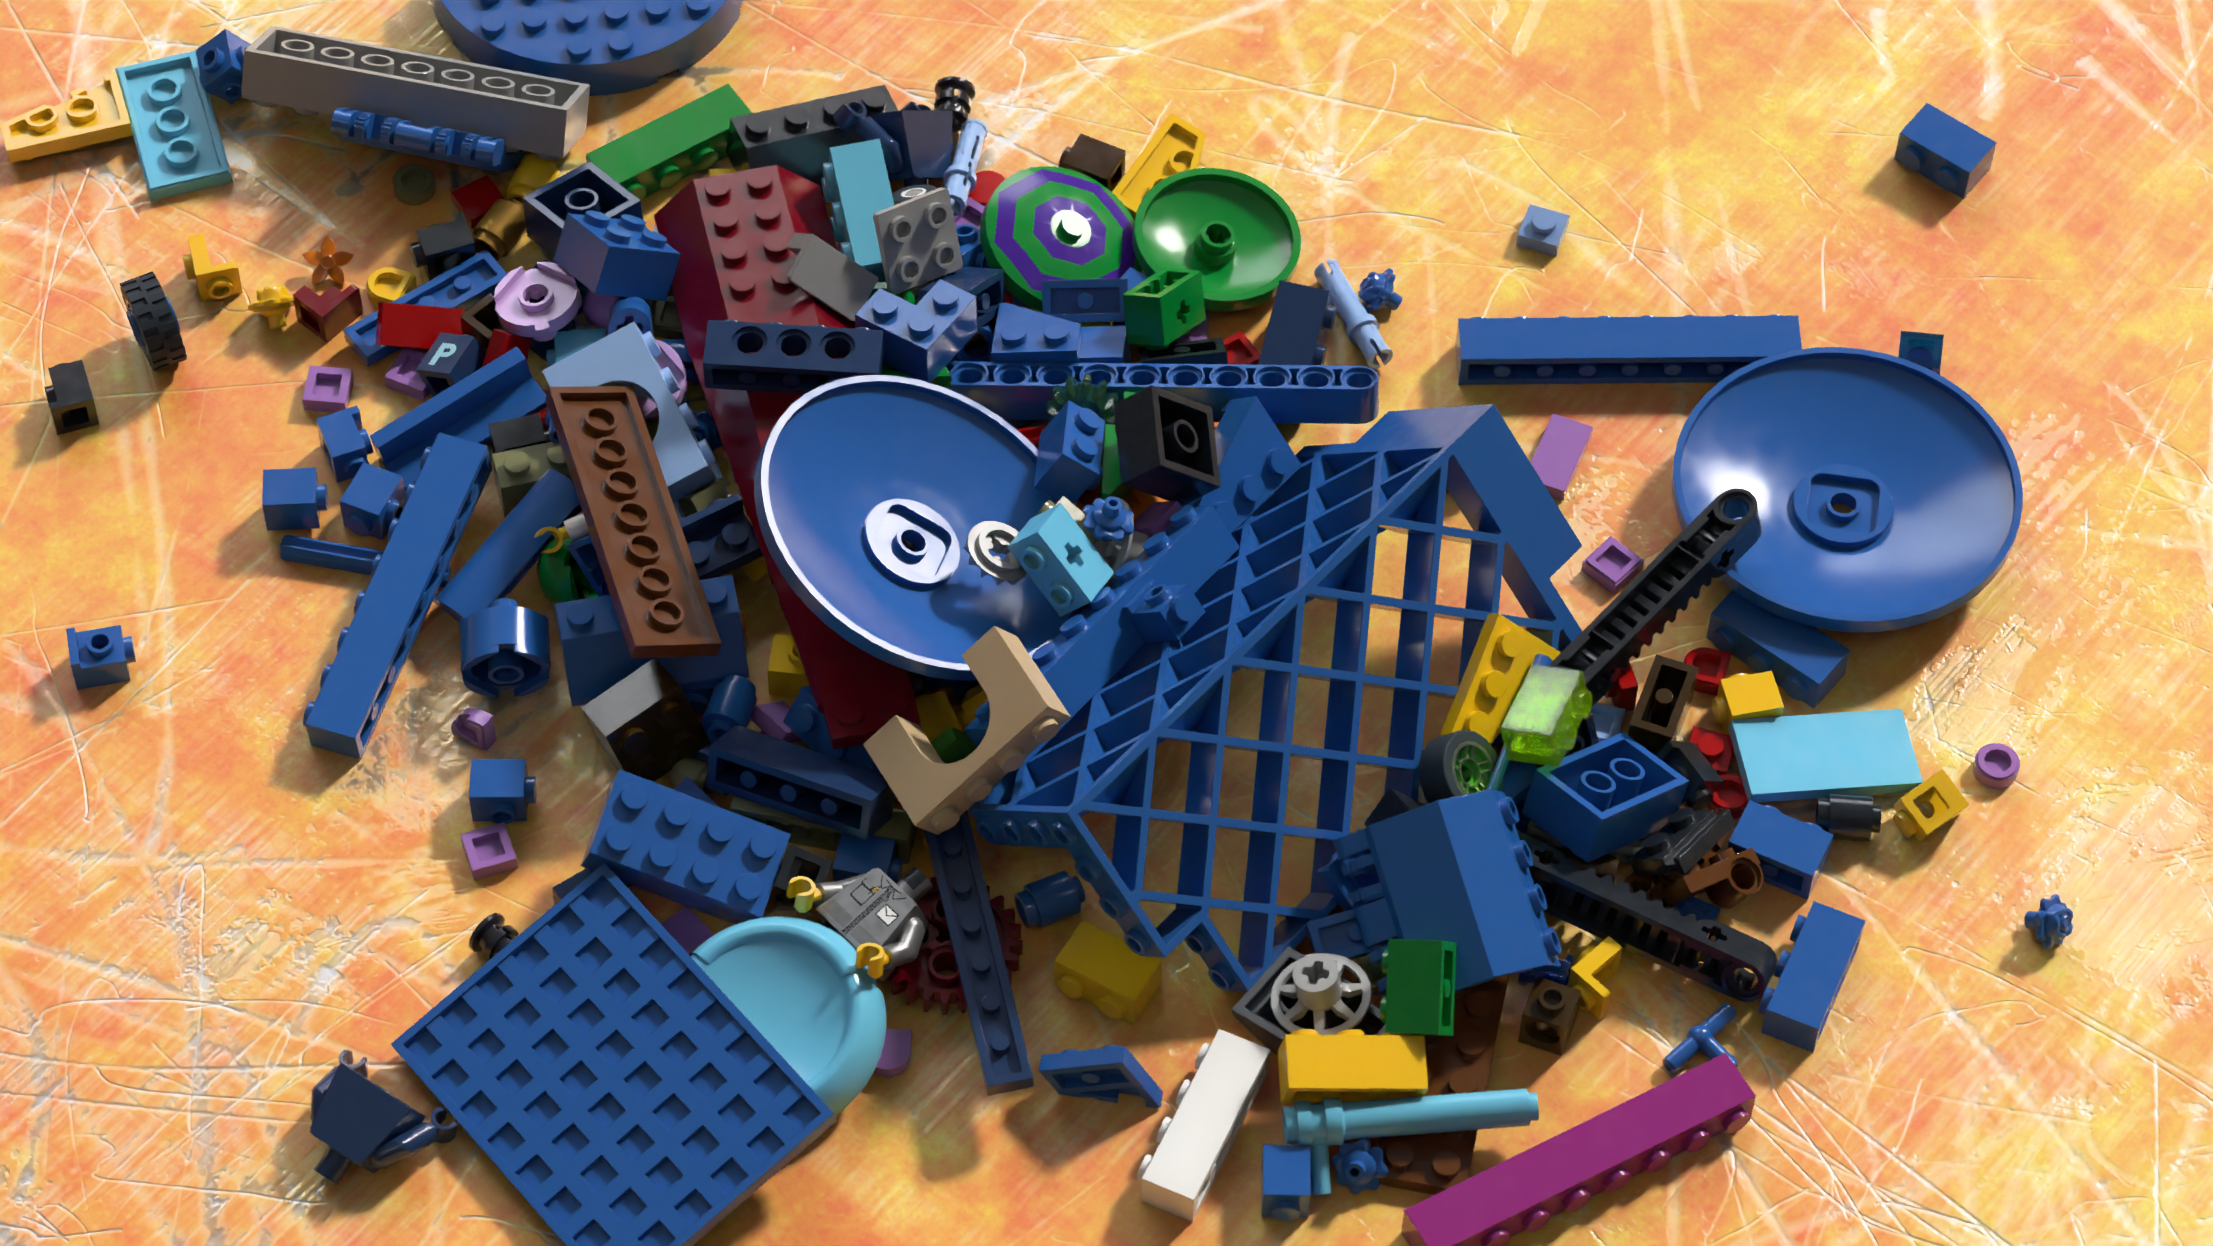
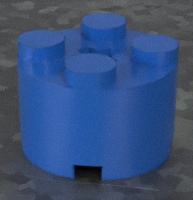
[459,598,551,698]

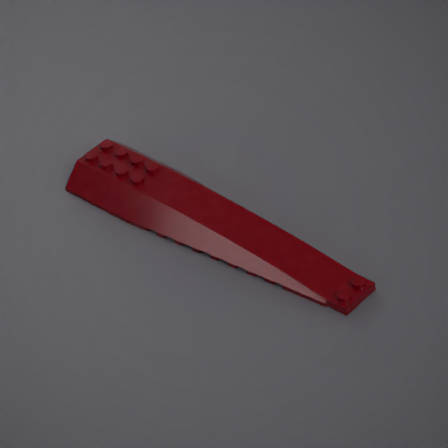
[654,165,921,750]

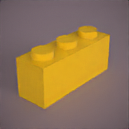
[1278,1029,1428,1104]

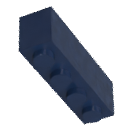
[706,725,894,840]

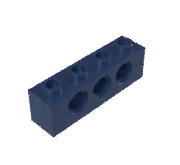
[703,319,884,394]

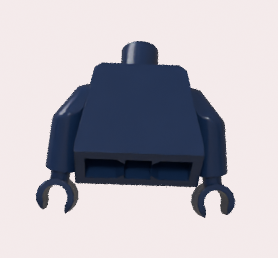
[833,101,954,188]
[310,1050,458,1185]

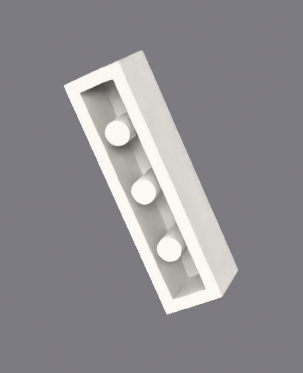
[1137,1029,1270,1222]

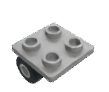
[873,185,963,294]

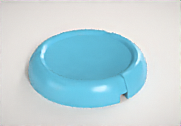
[691,916,886,1115]

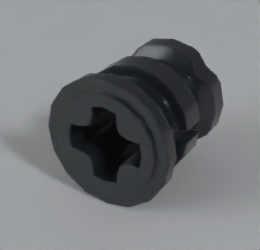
[934,76,975,132]
[469,913,519,961]

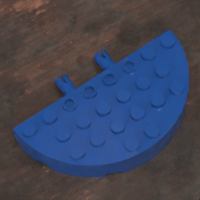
[431,0,744,96]

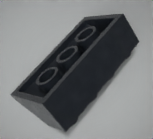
[726,84,899,197]

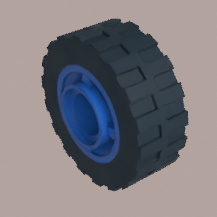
[120,271,187,371]

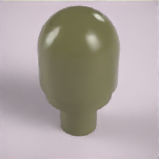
[670,757,729,797]

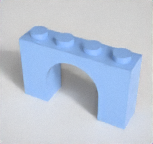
[542,322,717,503]

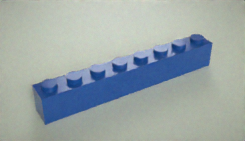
[1455,314,1802,385]
[303,432,492,760]
[964,505,1240,771]

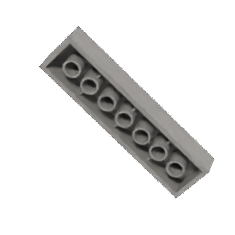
[241,26,590,160]

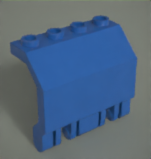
[331,107,525,172]
[1333,789,1561,996]

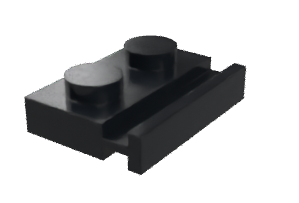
[1629,808,1736,875]

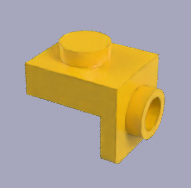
[182,233,243,302]
[1568,936,1622,1019]

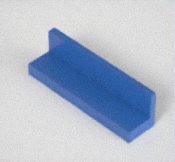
[370,347,547,492]

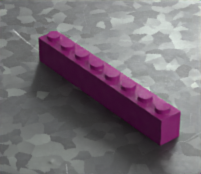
[1401,1053,1756,1246]

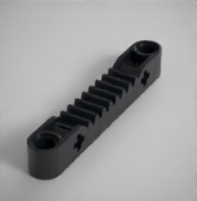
[1538,488,1762,713]
[1517,830,1777,1002]

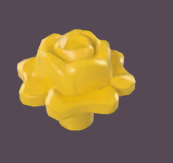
[248,285,294,329]

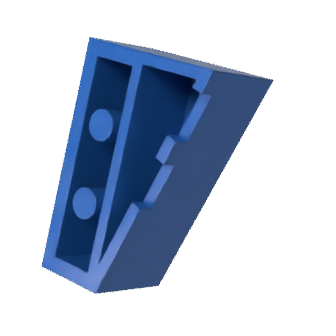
[1181,396,1302,533]

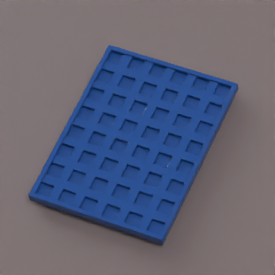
[391,863,838,1246]

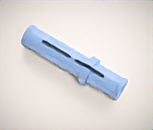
[943,119,988,216]
[1314,259,1393,369]

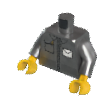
[786,867,933,981]

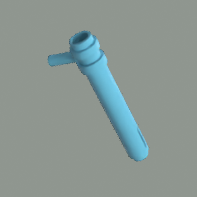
[1282,1088,1539,1195]

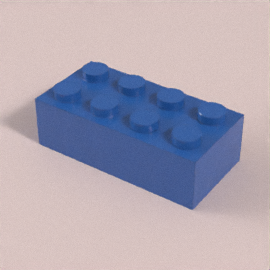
[581,769,791,925]

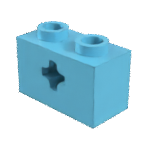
[1007,503,1114,617]

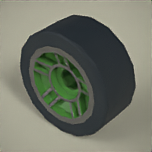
[1418,730,1503,803]

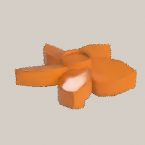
[303,236,354,284]

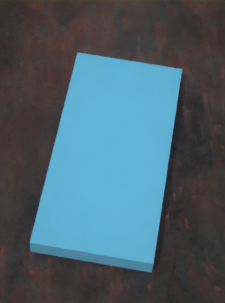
[115,51,233,201]
[1728,709,1923,803]

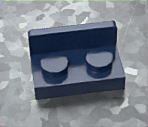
[678,493,763,580]

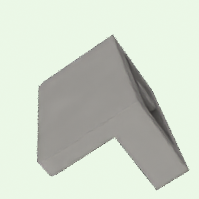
[786,233,879,321]

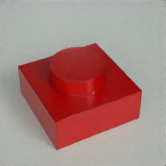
[482,329,532,367]
[1604,662,1638,712]
[1689,726,1734,775]

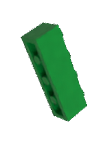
[586,84,752,201]

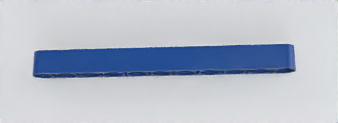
[946,361,1379,424]

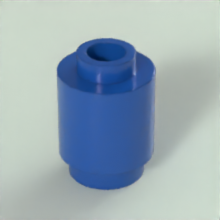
[701,675,757,741]
[1014,870,1086,928]

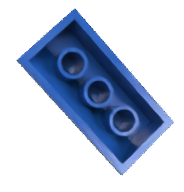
[555,575,749,707]

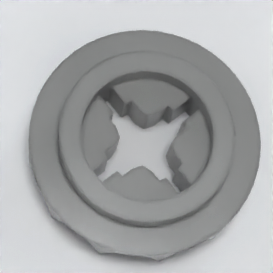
[963,521,1027,585]

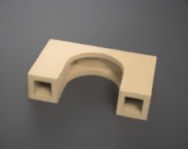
[863,626,1071,835]

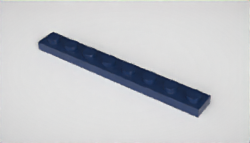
[923,810,1034,1096]

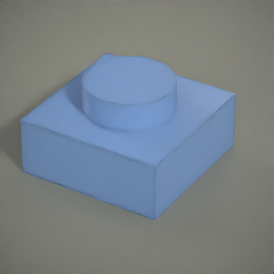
[1516,204,1570,256]

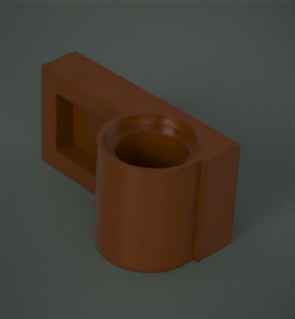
[1661,847,1764,909]

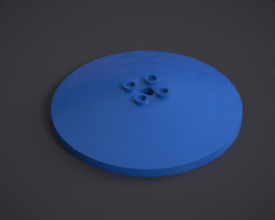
[1671,347,2023,632]
[754,375,1083,681]

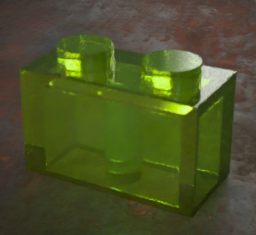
[1500,664,1592,767]

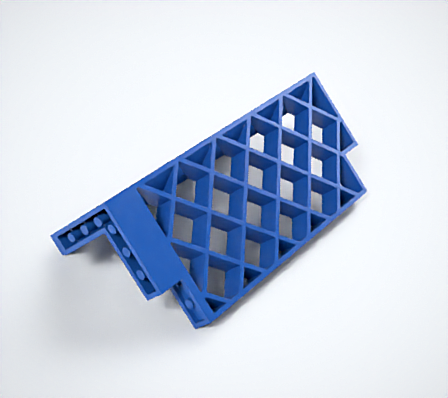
[969,404,1582,993]

